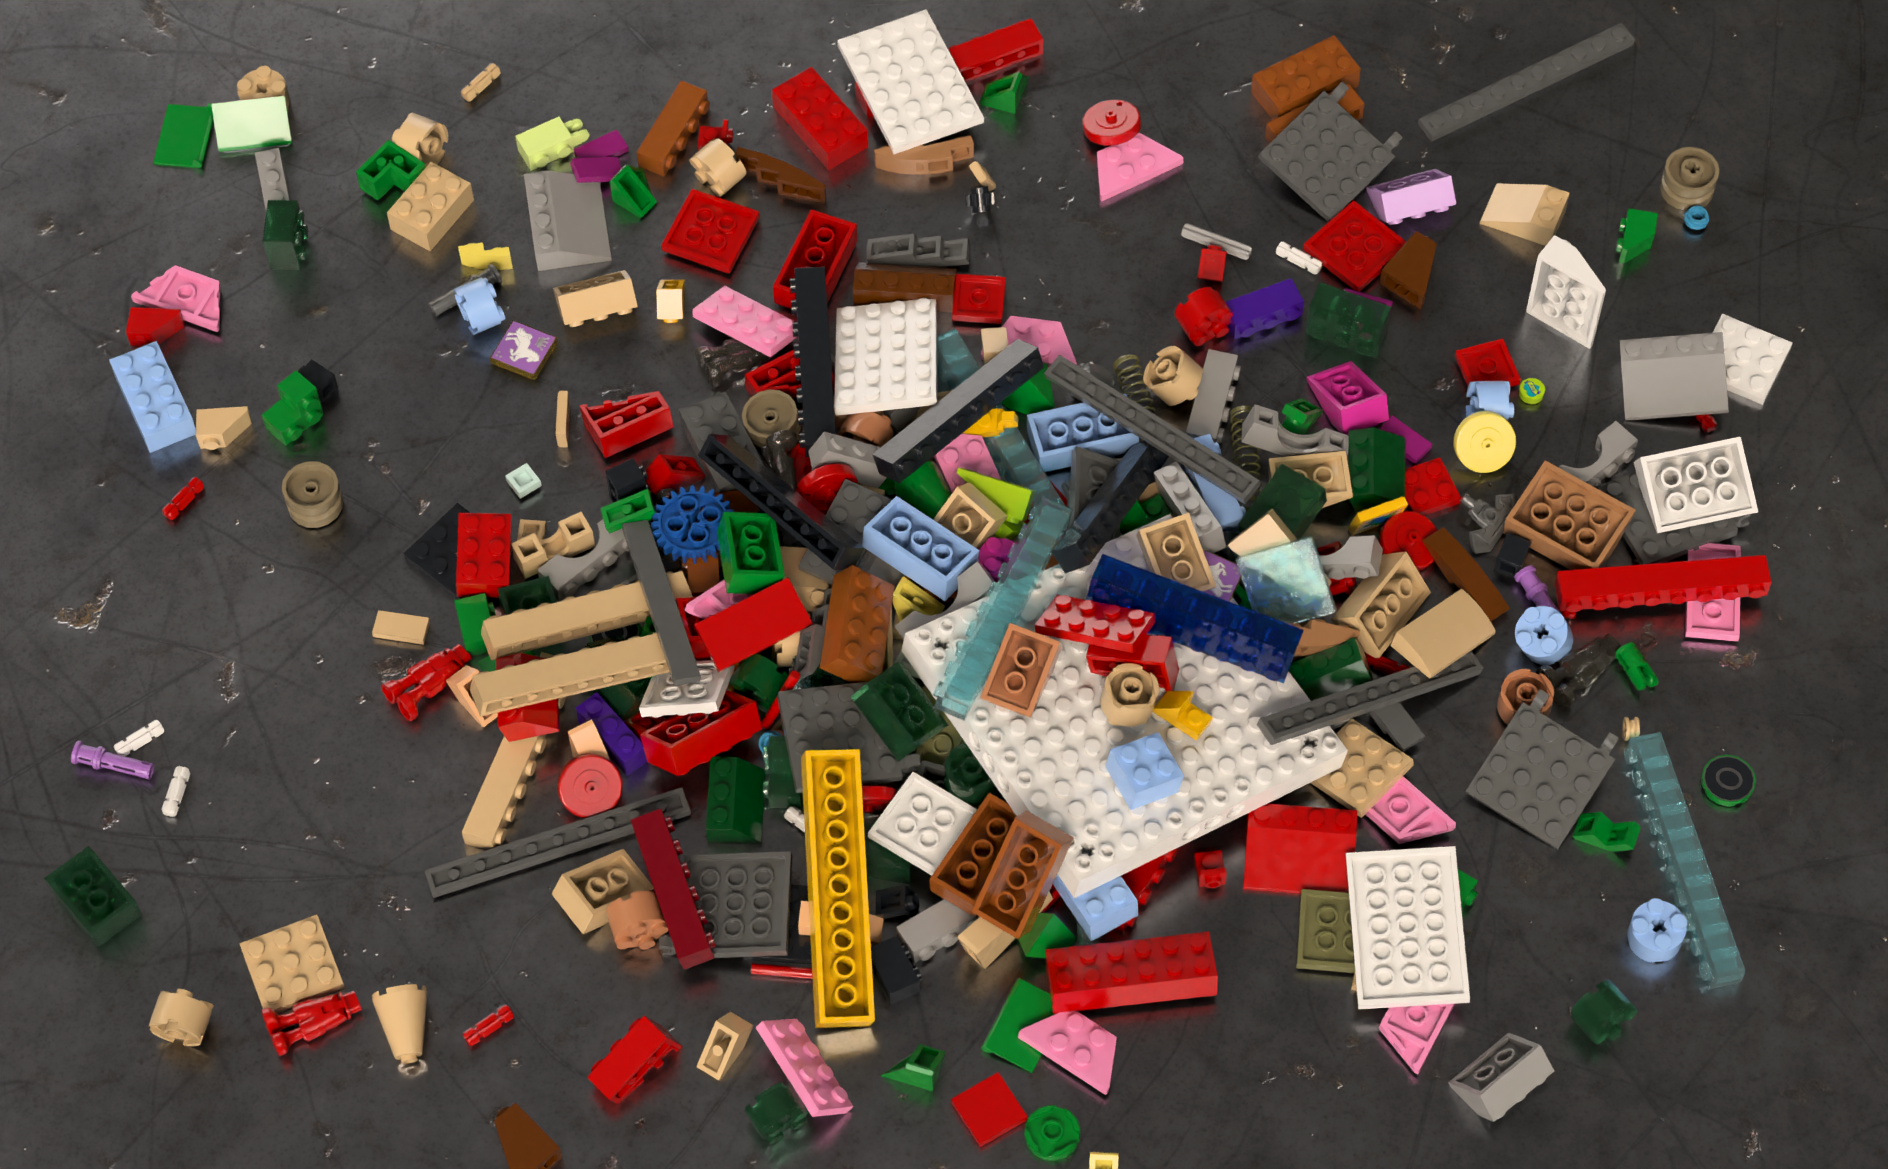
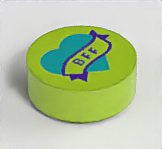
[1519,378,1545,404]

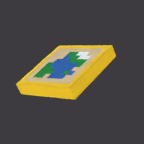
[1347,496,1408,536]

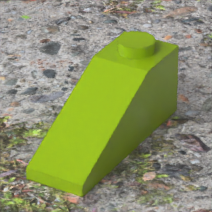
[957,467,1035,524]

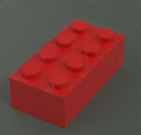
[772,66,868,171]
[773,209,858,308]
[640,689,762,776]

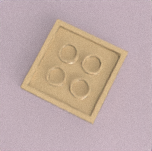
[1310,718,1414,818]
[240,915,345,1014]

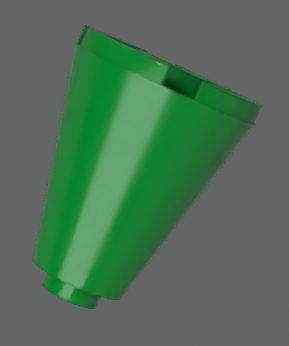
[894,460,952,519]

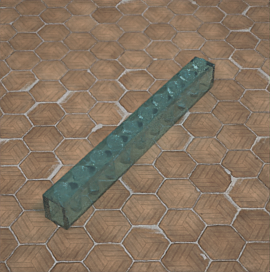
[937,328,1069,536]
[933,497,1072,721]
[1624,732,1746,989]

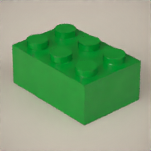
[717,512,785,594]

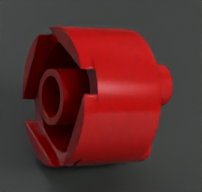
[1174,287,1233,346]

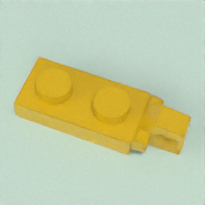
[962,408,1019,437]

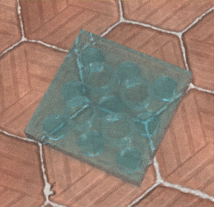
[1236,536,1336,624]

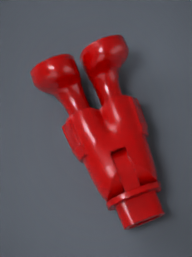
[381,644,471,722]
[261,991,362,1056]

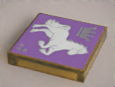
[490,320,558,380]
[1191,549,1246,611]

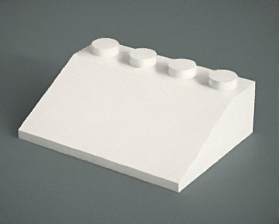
[1526,235,1606,349]
[1634,437,1758,534]

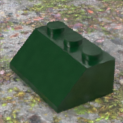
[1348,427,1406,512]
[1285,637,1374,701]
[706,757,766,844]

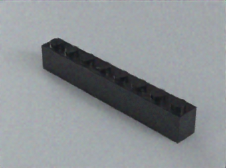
[790,267,836,457]
[872,339,1044,484]
[698,434,864,570]
[1051,441,1169,574]

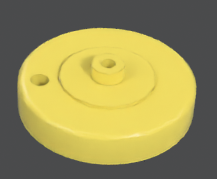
[1453,411,1516,473]

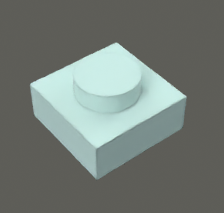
[505,463,542,499]

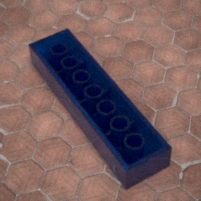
[1086,554,1304,683]

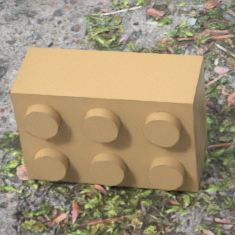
[387,162,474,251]

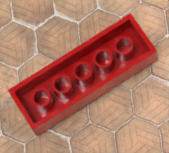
[1045,931,1218,1014]

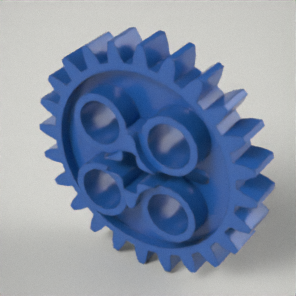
[651,485,734,564]

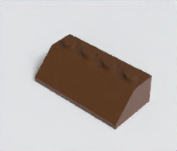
[853,262,957,312]

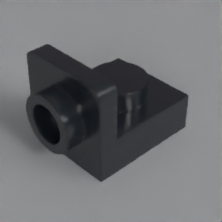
[876,885,920,919]

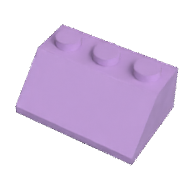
[1366,169,1456,225]

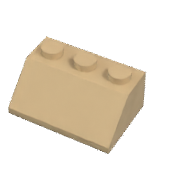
[553,270,638,327]

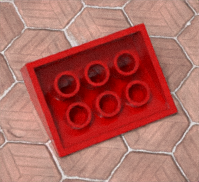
[1243,804,1357,894]

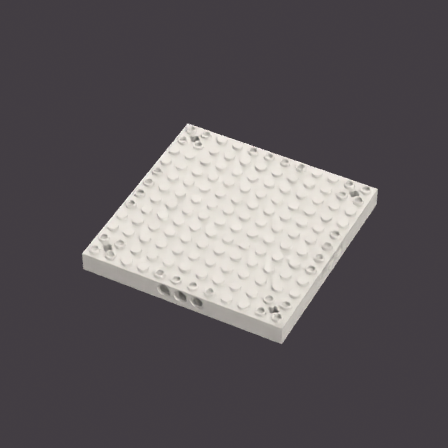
[901,514,1348,898]

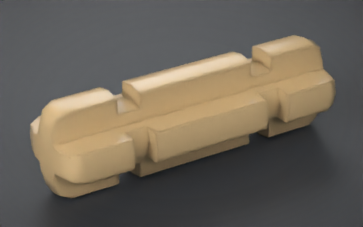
[461,63,501,102]

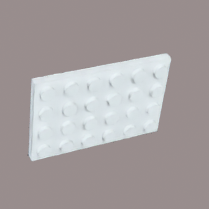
[837,9,984,154]
[834,298,937,416]
[1346,846,1470,1009]

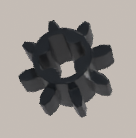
[965,186,995,213]

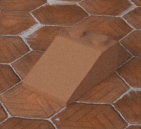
[980,623,1062,718]

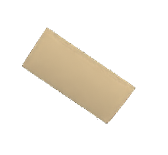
[1391,589,1496,679]

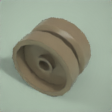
[1660,147,1720,211]
[742,390,802,456]
[282,461,343,528]

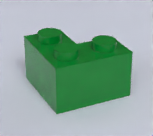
[356,140,426,200]
[262,370,324,446]

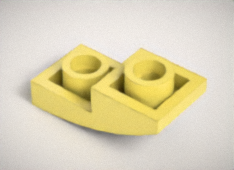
[458,243,513,270]

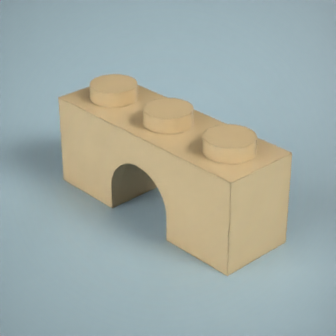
[511,512,595,579]

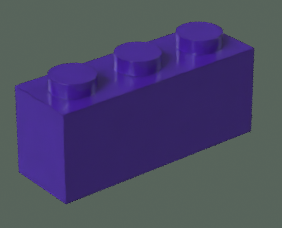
[1226,278,1304,339]
[576,693,647,776]

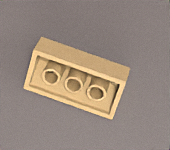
[1331,552,1431,658]

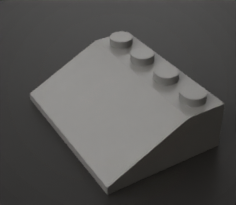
[524,171,612,271]
[1620,332,1729,421]

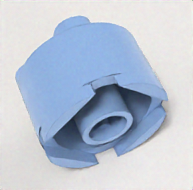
[453,277,506,335]
[1466,381,1514,421]
[1515,606,1573,665]
[1627,898,1687,962]

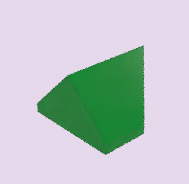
[979,72,1029,114]
[610,164,657,218]
[999,363,1055,415]
[1019,913,1077,958]
[880,1044,946,1091]

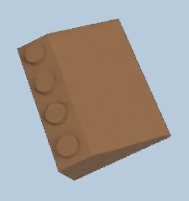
[1503,460,1636,570]

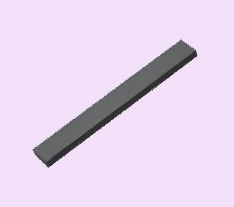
[622,520,701,686]

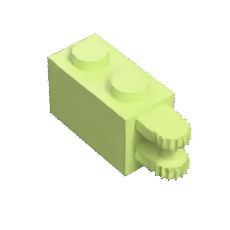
[515,117,590,171]

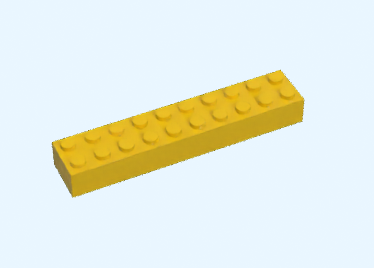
[801,749,875,1028]

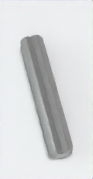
[1181,223,1252,260]

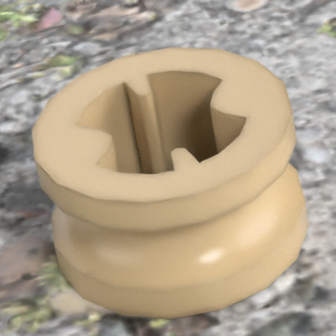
[1623,717,1640,741]

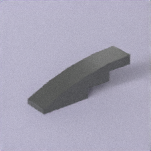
[866,233,971,267]
[794,588,832,680]
[1365,671,1425,752]

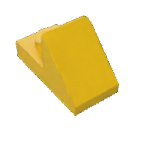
[1153,691,1213,741]

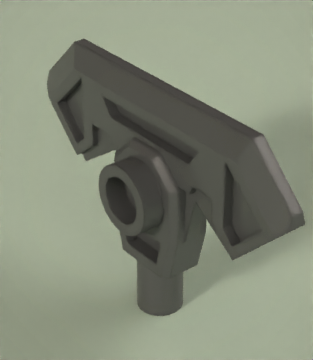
[1460,493,1518,554]

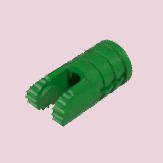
[1614,642,1659,691]

